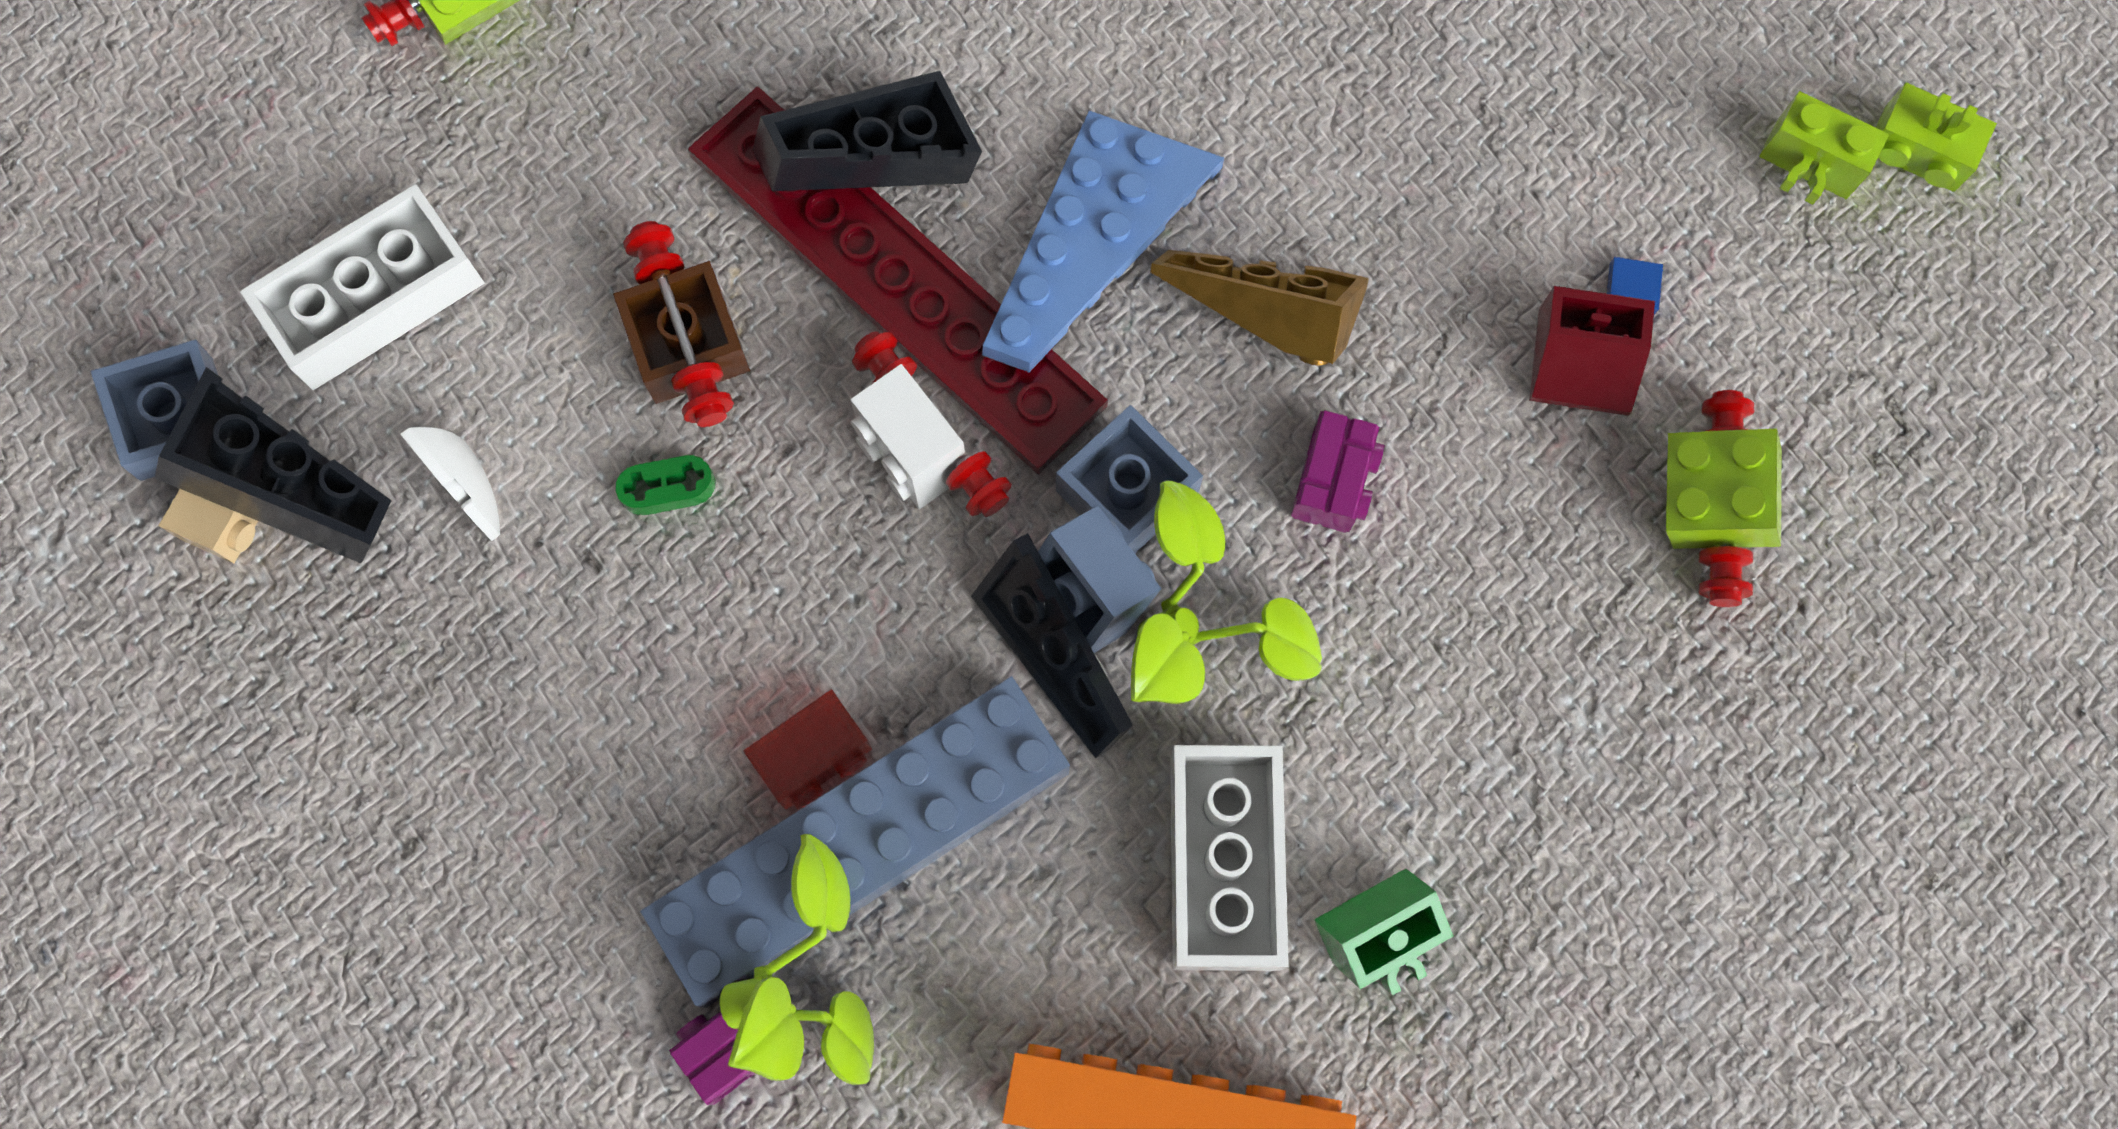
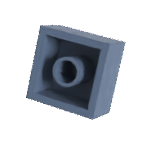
[90,339,219,481]
[1056,405,1203,553]
[1038,506,1162,653]

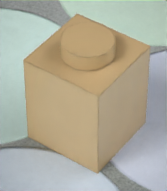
[158,489,258,563]

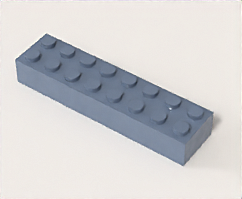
[640,676,1070,1008]

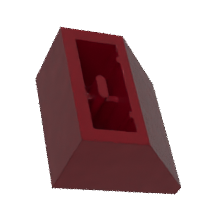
[1529,286,1655,416]

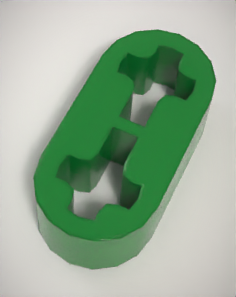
[615,455,716,515]

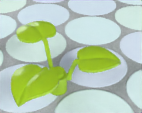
[1131,480,1322,704]
[720,834,874,1085]

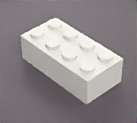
[240,184,485,390]
[1170,745,1289,971]

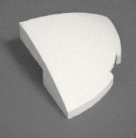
[401,427,500,541]

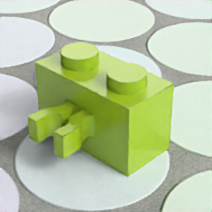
[1876,82,1997,192]
[1759,91,1890,205]

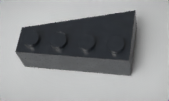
[752,71,982,191]
[155,367,392,563]

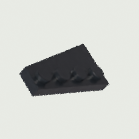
[971,533,1133,758]

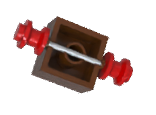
[613,221,751,427]

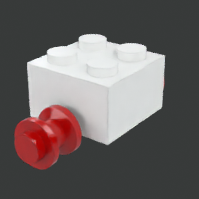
[850,331,1012,517]

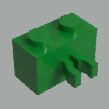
[1314,868,1454,996]

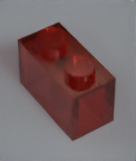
[743,689,872,810]

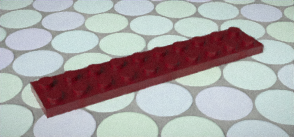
[688,86,1108,475]

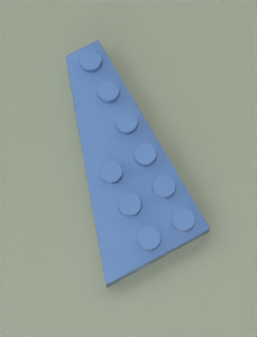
[982,111,1224,372]

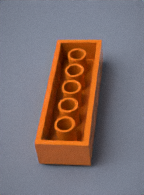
[1002,1043,1357,1129]

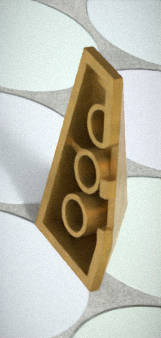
[1150,250,1369,365]

